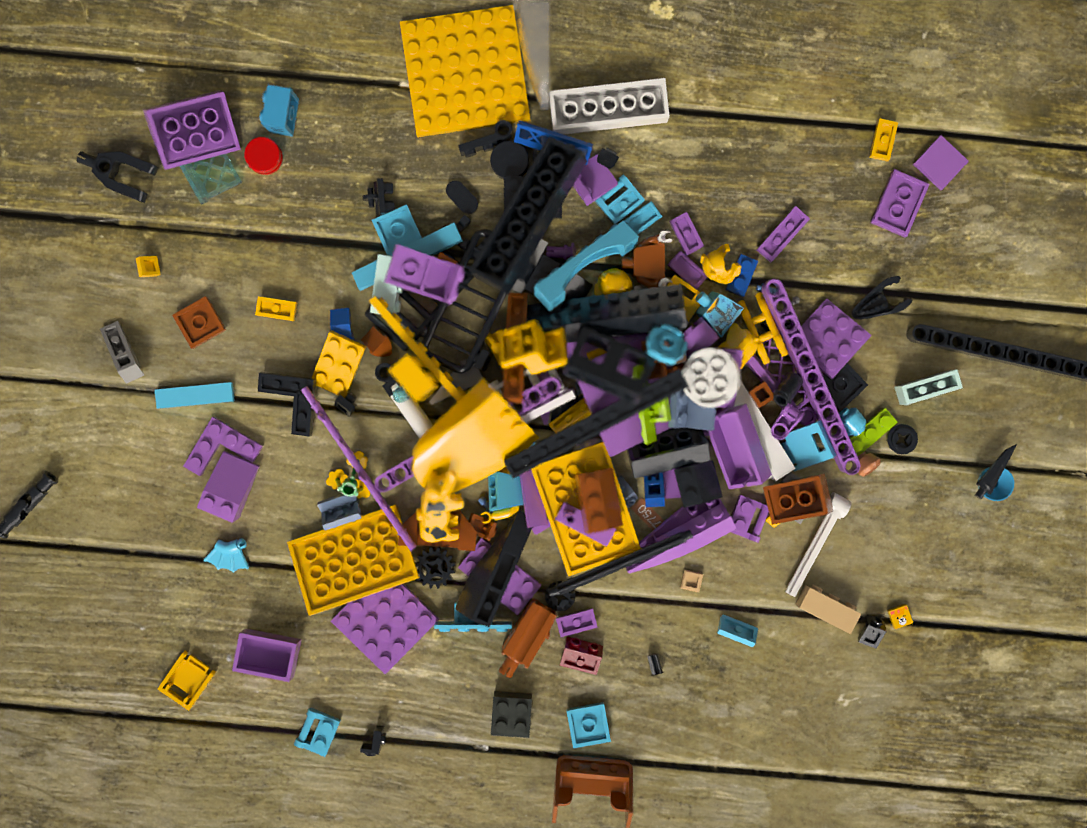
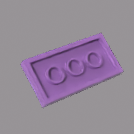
[458,538,541,615]

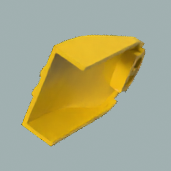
[411,378,539,493]

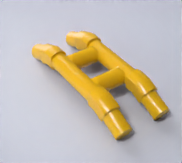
[737,292,789,365]

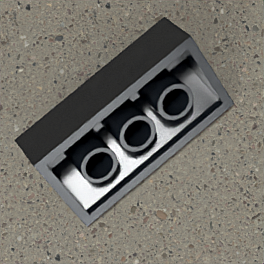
[626,428,710,479]

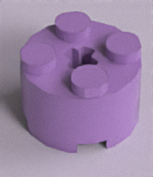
[681,316,719,359]

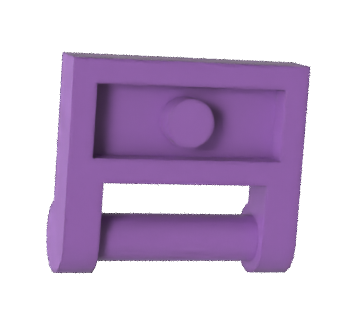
[731,495,769,543]

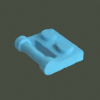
[595,174,645,224]
[294,708,341,757]

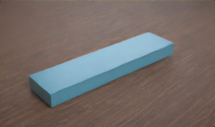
[155,382,235,409]

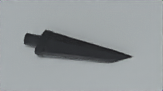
[974,444,1017,499]

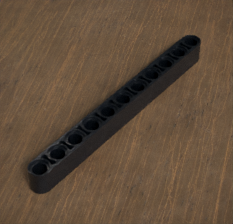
[906,324,1087,382]

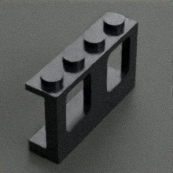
[563,327,656,405]

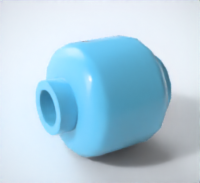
[839,408,866,436]

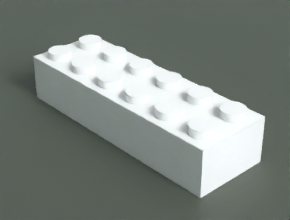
[549,78,670,134]

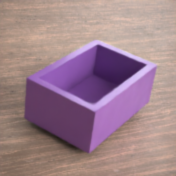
[232,628,301,682]

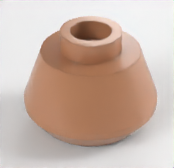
[858,452,881,477]

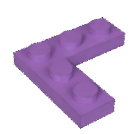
[183,417,263,476]

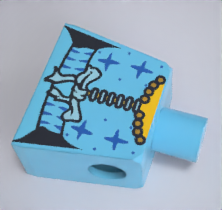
[695,291,744,337]

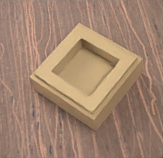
[680,569,703,593]

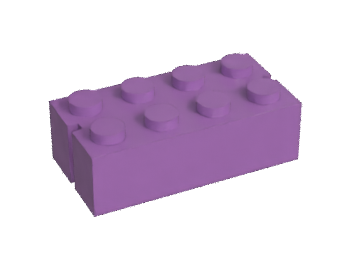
[707,404,772,489]

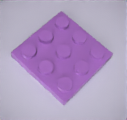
[792,299,872,379]

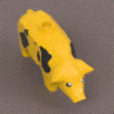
[416,470,463,542]

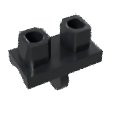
[362,178,395,217]

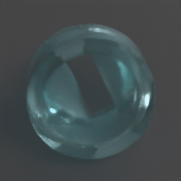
[393,386,409,403]

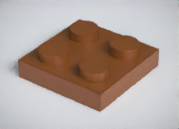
[172,296,226,349]

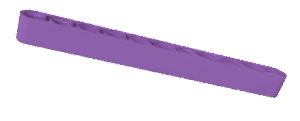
[761,279,860,475]
[375,377,562,492]

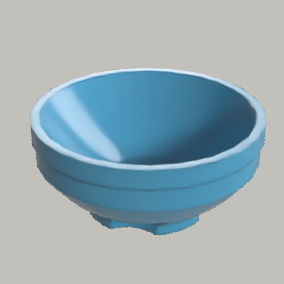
[978,467,1014,501]

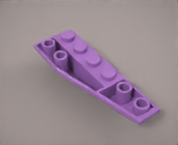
[626,498,737,573]

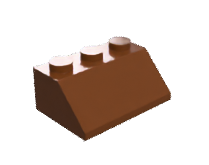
[574,468,623,534]

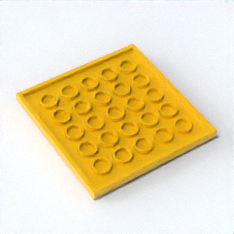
[400,5,530,137]

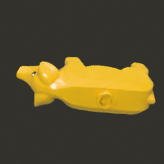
[717,323,759,369]

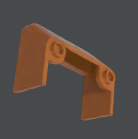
[552,755,633,828]

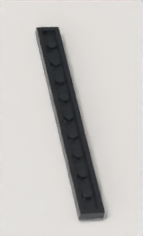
[504,368,689,478]

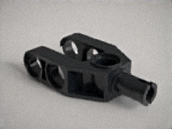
[77,151,159,203]

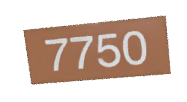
[631,498,664,530]

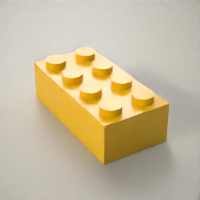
[389,354,441,401]

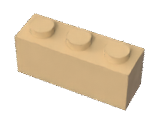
[795,585,861,634]

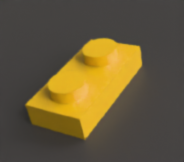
[869,118,898,162]
[255,296,297,322]

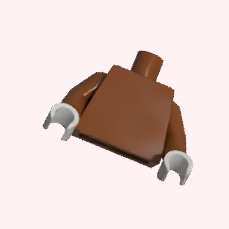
[621,231,672,289]

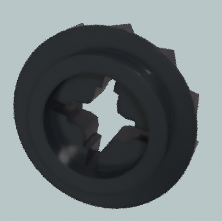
[886,424,918,455]
[545,581,575,612]

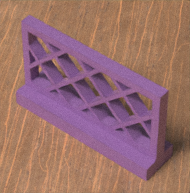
[746,339,821,410]

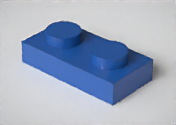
[725,254,758,297]

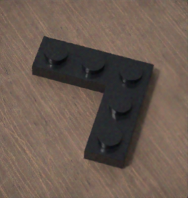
[258,372,316,437]

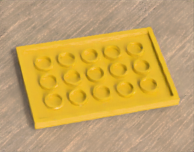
[531,441,641,576]
[287,504,420,616]

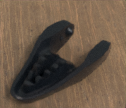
[852,276,913,320]

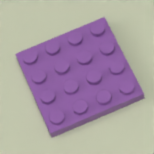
[331,584,439,674]

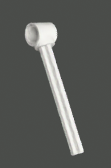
[785,492,852,597]

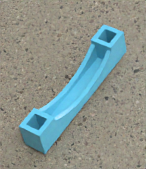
[534,221,639,312]

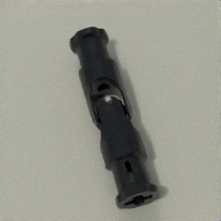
[0,471,58,539]

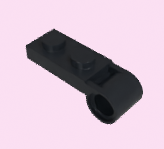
[458,120,513,158]

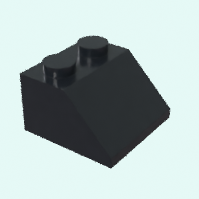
[674,460,723,508]

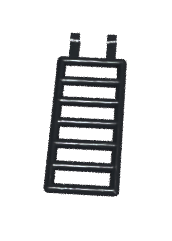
[365,215,488,351]

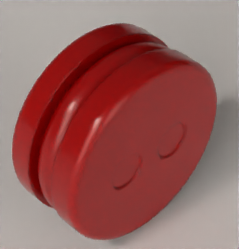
[244,137,283,175]

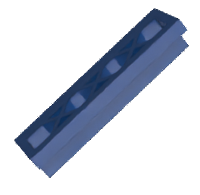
[514,120,593,165]

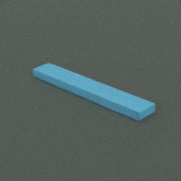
[352,223,463,291]

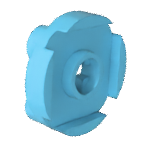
[647,325,687,365]

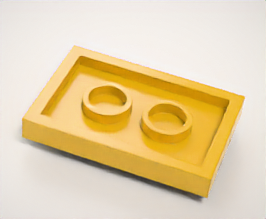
[312,330,367,398]

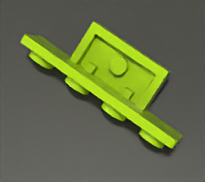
[632,365,671,444]

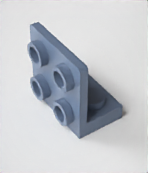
[668,390,716,430]

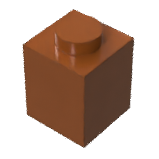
[748,381,774,408]

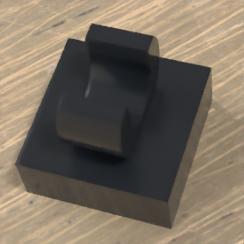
[334,392,356,417]

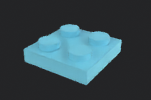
[372,205,422,255]
[566,702,611,748]

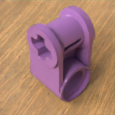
[771,403,805,440]

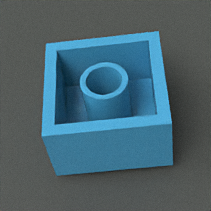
[260,85,299,137]

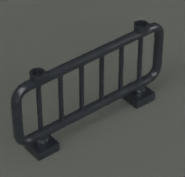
[420,229,535,374]

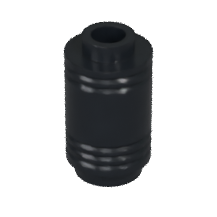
[773,372,803,406]

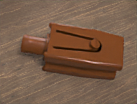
[499,598,557,678]

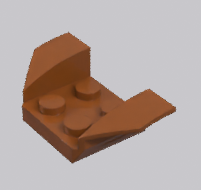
[398,509,477,551]

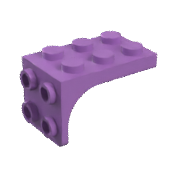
[384,244,464,304]

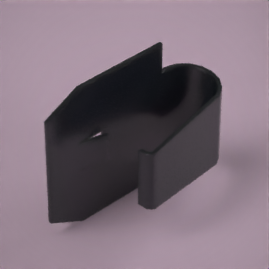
[597,148,619,169]

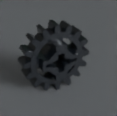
[415,547,456,589]

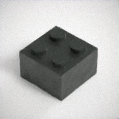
[491,691,532,738]

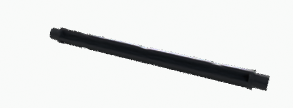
[548,530,694,597]

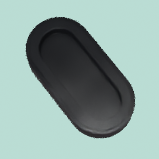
[446,181,478,215]

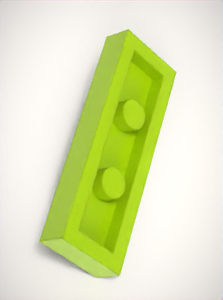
[841,408,898,457]

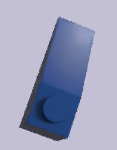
[644,472,665,507]

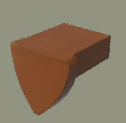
[361,326,392,357]

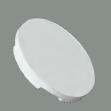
[682,348,740,407]

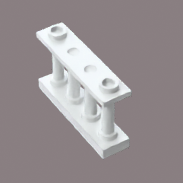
[489,368,577,423]

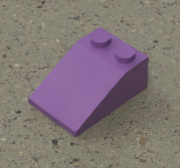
[197,451,259,523]

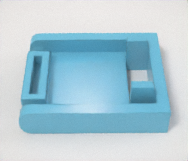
[781,420,836,471]

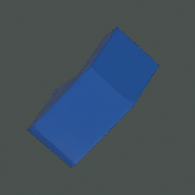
[330,308,354,340]

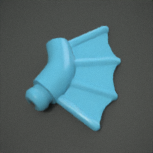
[204,538,249,572]

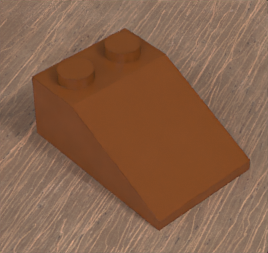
[763,473,834,525]

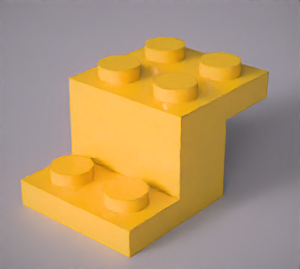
[499,320,569,375]

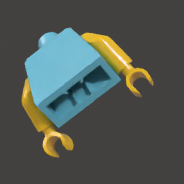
[481,467,524,524]

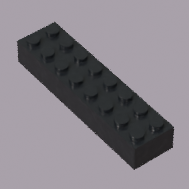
[469,136,587,295]
[527,284,687,343]

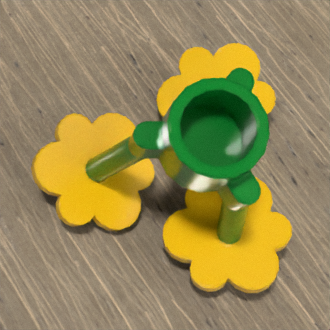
[326,451,370,498]

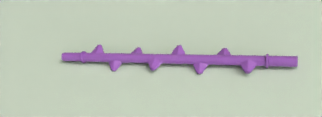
[301,386,417,551]

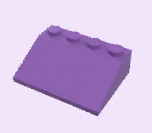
[143,90,241,170]

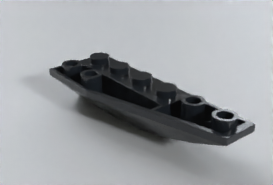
[455,510,532,628]

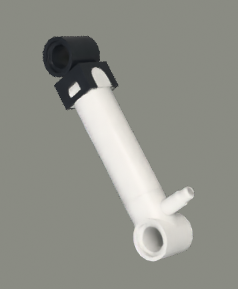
[375,363,433,439]

